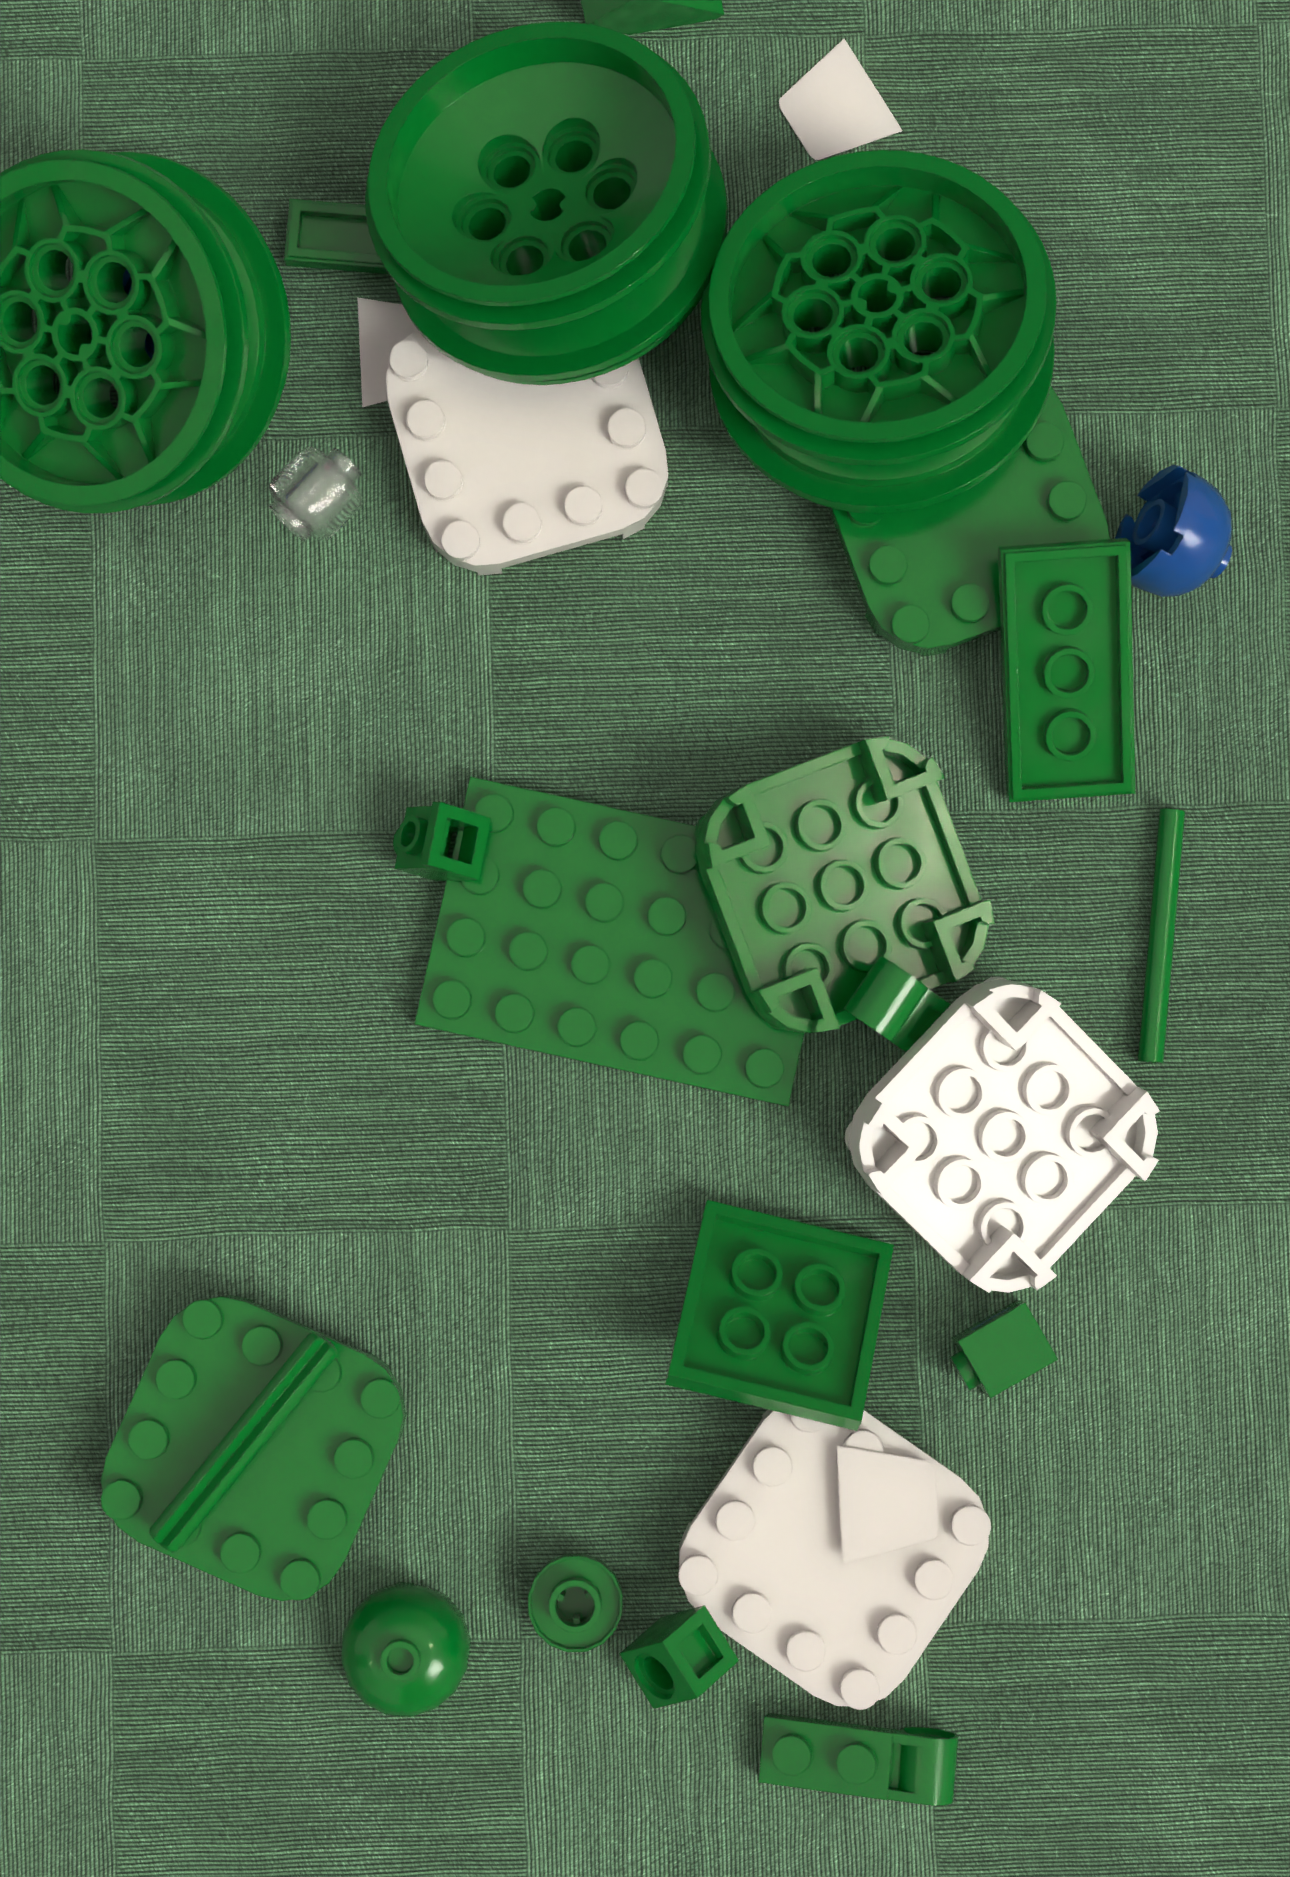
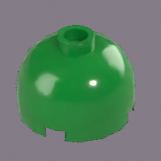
[341,1582,471,1717]

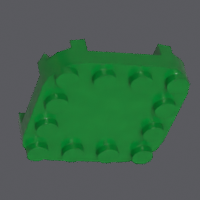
[828,386,1110,657]
[695,736,995,1034]
[101,1294,407,1601]

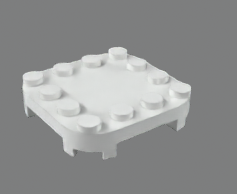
[385,330,668,575]
[845,976,1160,1293]
[678,1410,991,1710]

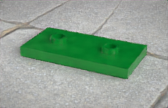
[998,538,1136,802]

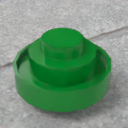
[528,1553,623,1652]

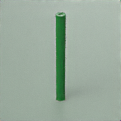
[1138,809,1185,1063]

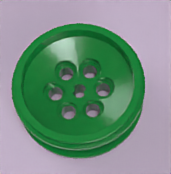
[365,22,729,385]
[0,149,291,513]
[701,150,1057,514]

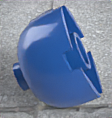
[1115,464,1232,597]

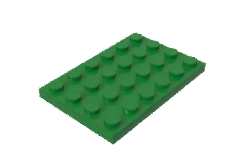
[414,777,804,1107]

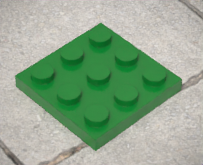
[665,1200,894,1431]

